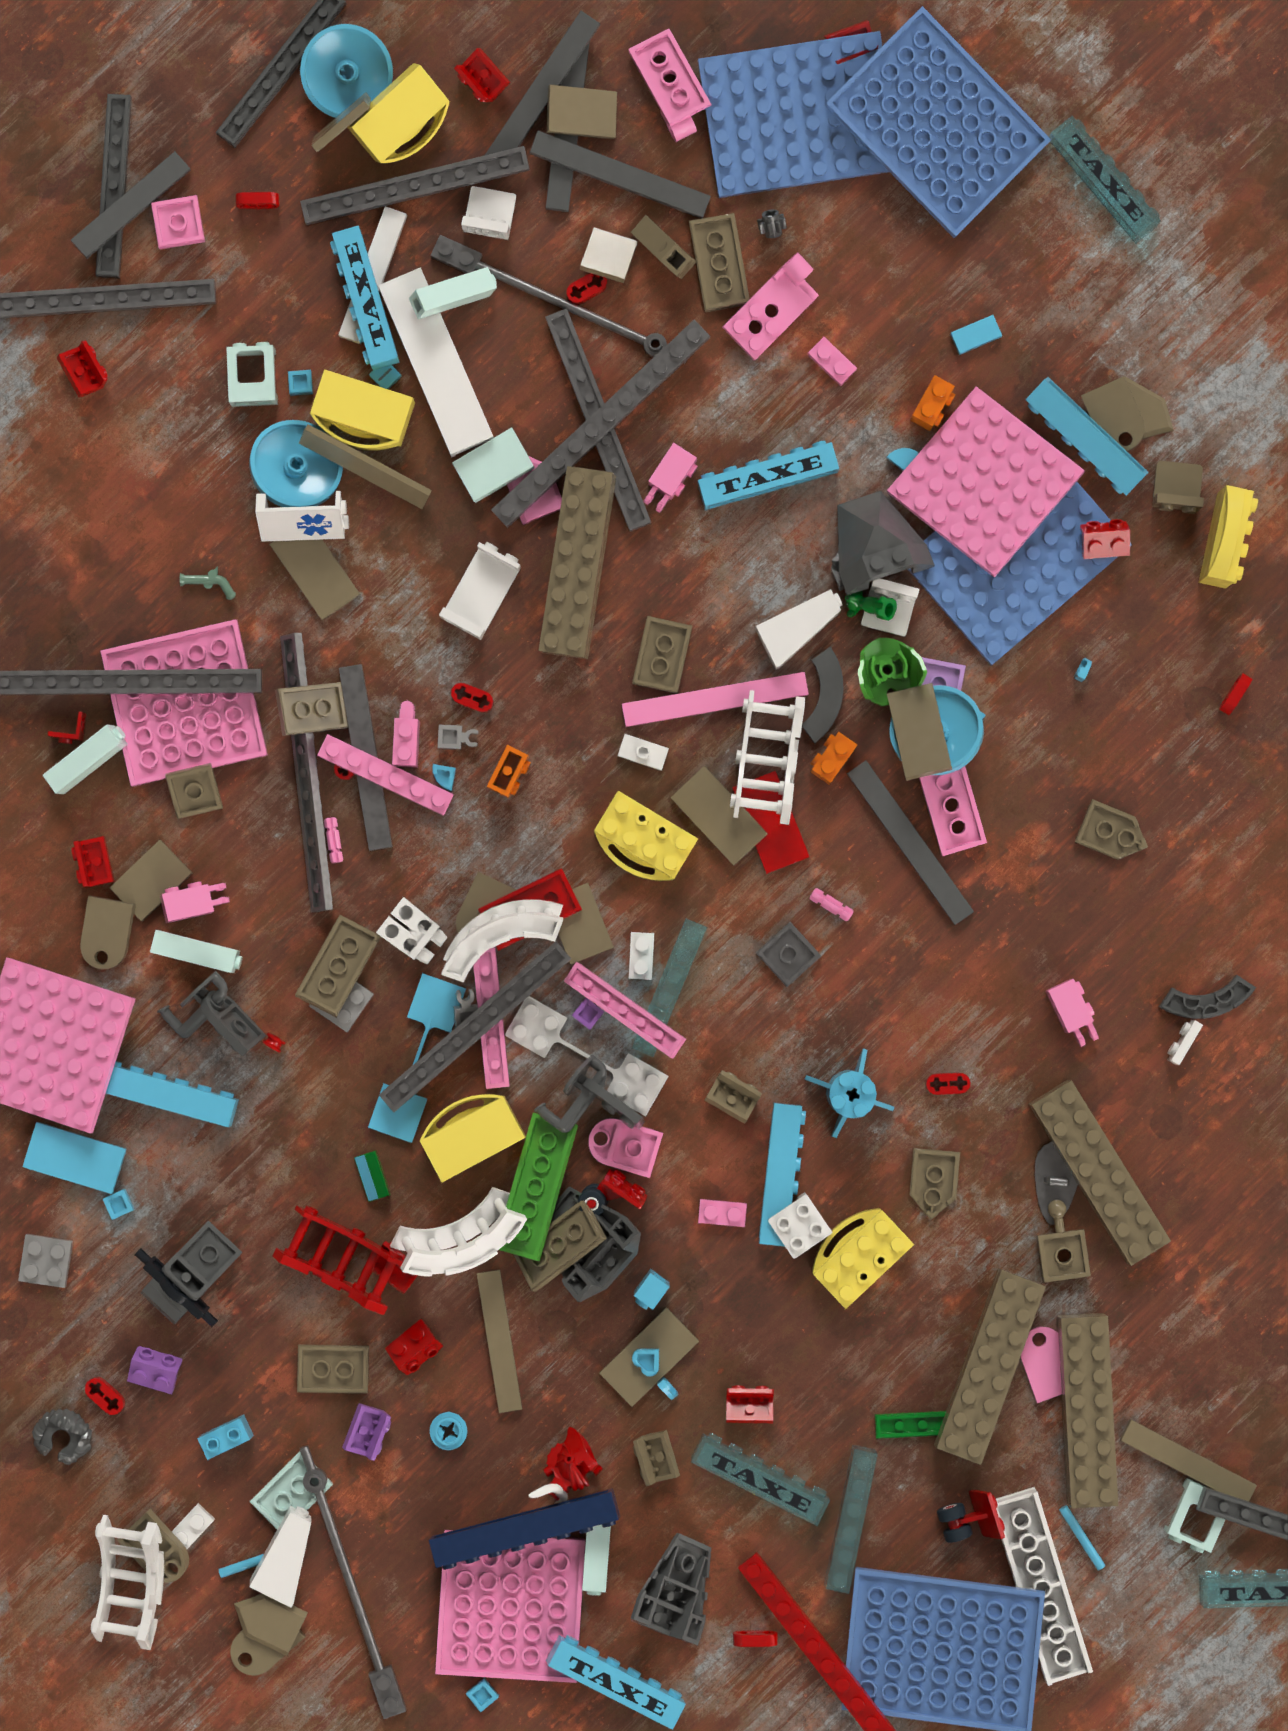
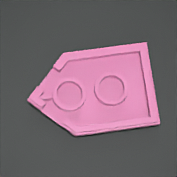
[507,456,562,525]

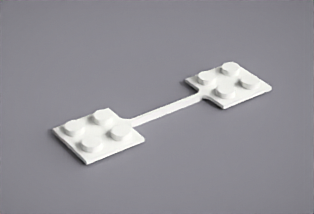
[505,996,669,1117]

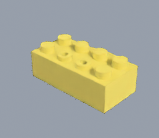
[347,63,450,163]
[310,369,415,451]
[1199,485,1258,589]
[594,791,698,881]
[420,1094,526,1182]
[812,1208,914,1309]

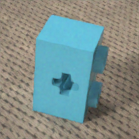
[634,1268,670,1310]
[197,1414,254,1460]

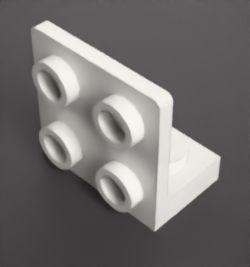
[461,186,516,240]
[861,578,919,637]
[768,1192,833,1259]

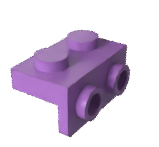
[127,1346,182,1394]
[342,1403,391,1461]

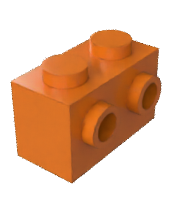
[910,375,956,431]
[810,732,857,785]
[487,745,531,799]

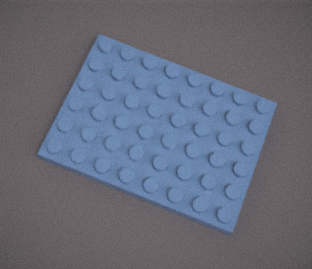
[825,6,1051,238]
[698,31,889,198]
[907,482,1132,666]
[842,1567,1045,1731]

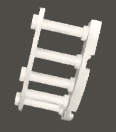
[730,690,805,825]
[441,900,563,982]
[390,1187,527,1276]
[91,1515,164,1650]

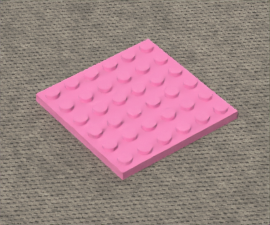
[887,386,1084,578]
[101,619,268,787]
[0,957,135,1133]
[435,1530,585,1683]

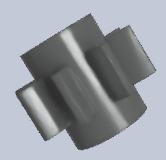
[757,209,787,238]

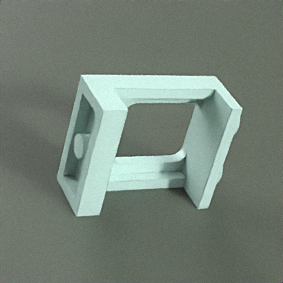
[227,342,278,407]
[1164,1478,1225,1553]

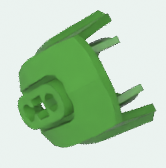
[858,638,927,706]

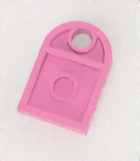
[589,1118,663,1178]
[1020,1327,1062,1403]

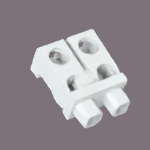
[376,897,448,964]

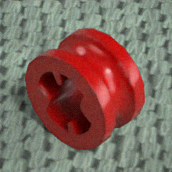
[334,765,355,780]
[262,1032,286,1053]

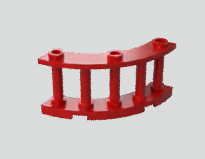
[272,1205,404,1315]

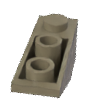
[631,215,697,279]

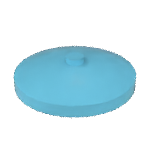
[300,24,393,118]
[249,420,343,507]
[890,685,984,775]

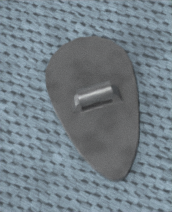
[1035,1142,1078,1225]

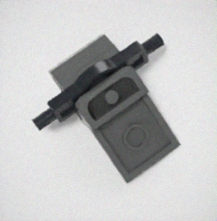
[134,1221,242,1328]

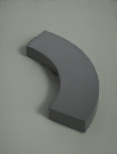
[802,647,844,744]
[1158,975,1256,1019]

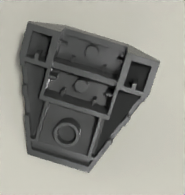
[837,491,935,595]
[551,1187,641,1302]
[630,1533,711,1646]

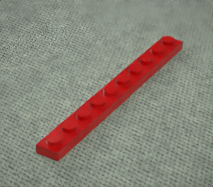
[738,1552,896,1731]

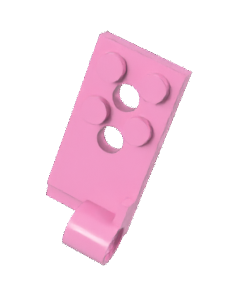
[628,29,711,142]
[722,252,819,360]
[919,766,987,856]

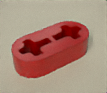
[236,192,279,209]
[566,273,607,305]
[1219,673,1253,716]
[451,683,494,713]
[925,1072,971,1095]
[85,1377,125,1415]
[733,1630,778,1647]

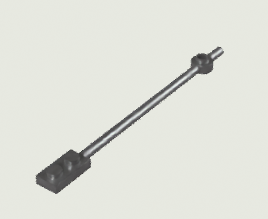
[431,235,687,364]
[299,1445,407,1719]

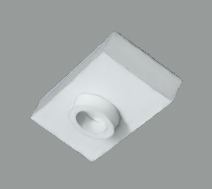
[618,734,669,771]

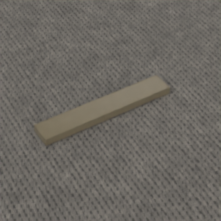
[299,424,432,509]
[477,1269,522,1413]
[1120,1419,1257,1501]

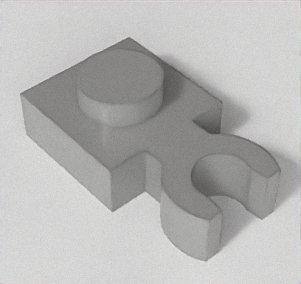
[438,725,479,750]
[453,989,478,1028]

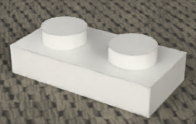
[629,932,654,980]
[1167,1020,1203,1065]
[172,1503,215,1549]

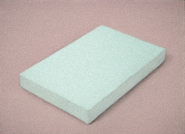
[452,427,535,503]
[250,1451,333,1529]

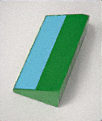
[354,1150,391,1202]

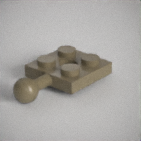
[1037,1200,1091,1283]

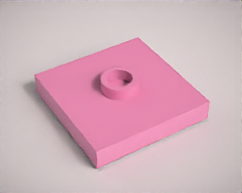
[151,195,205,250]

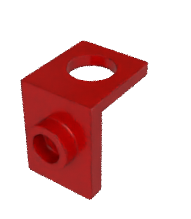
[48,712,86,744]

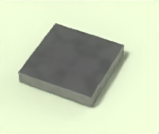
[756,922,821,987]

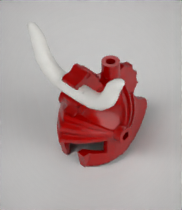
[528,1427,603,1504]

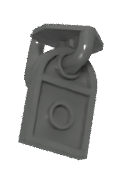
[157,971,267,1056]
[534,1055,645,1133]

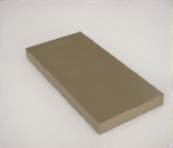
[689,213,750,312]
[269,539,361,621]
[887,683,952,781]
[671,766,768,866]
[295,915,381,1018]
[513,1200,607,1292]
[599,1307,699,1407]

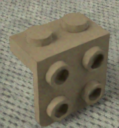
[1152,461,1204,514]

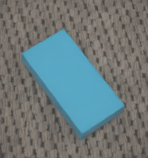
[950,315,1002,355]

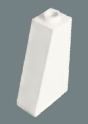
[755,589,843,670]
[249,1506,311,1608]

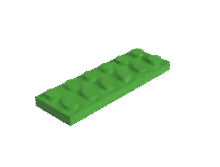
[499,1113,578,1262]

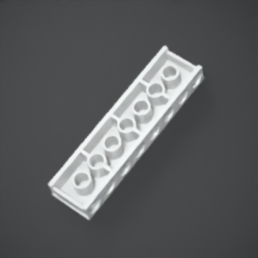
[378,267,494,457]
[996,1487,1093,1686]

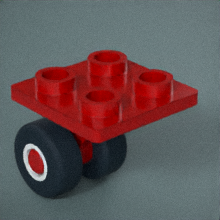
[578,1169,647,1216]
[937,1490,1005,1543]

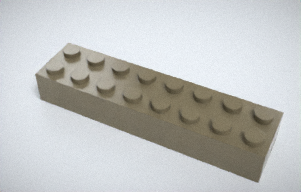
[538,466,617,659]
[1028,1080,1171,1266]
[934,1268,1046,1465]
[1057,1313,1118,1508]

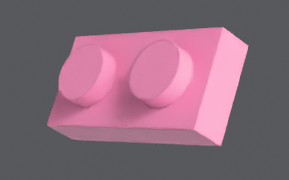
[807,337,857,386]
[698,1199,747,1227]

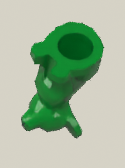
[845,591,897,621]

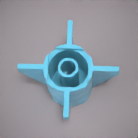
[805,1048,894,1138]

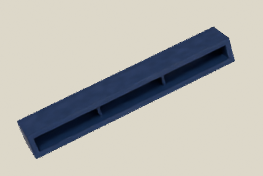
[429,1488,620,1570]

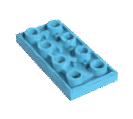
[22,1122,127,1194]

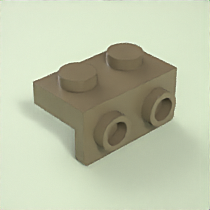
[704,1070,762,1124]
[633,1430,680,1486]

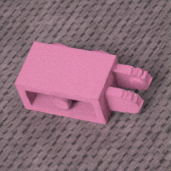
[644,443,698,512]
[392,700,420,768]
[160,882,230,923]
[1046,979,1099,1047]

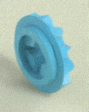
[430,1412,467,1450]

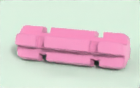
[324,817,343,863]
[810,888,853,921]

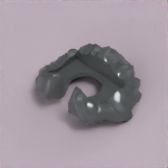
[32,1408,92,1465]

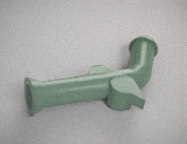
[180,566,236,600]

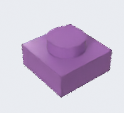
[572,998,604,1030]

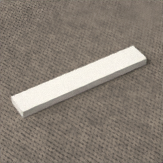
[338,206,407,344]

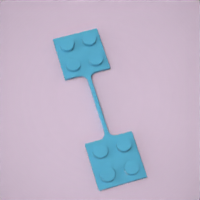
[368,973,466,1143]

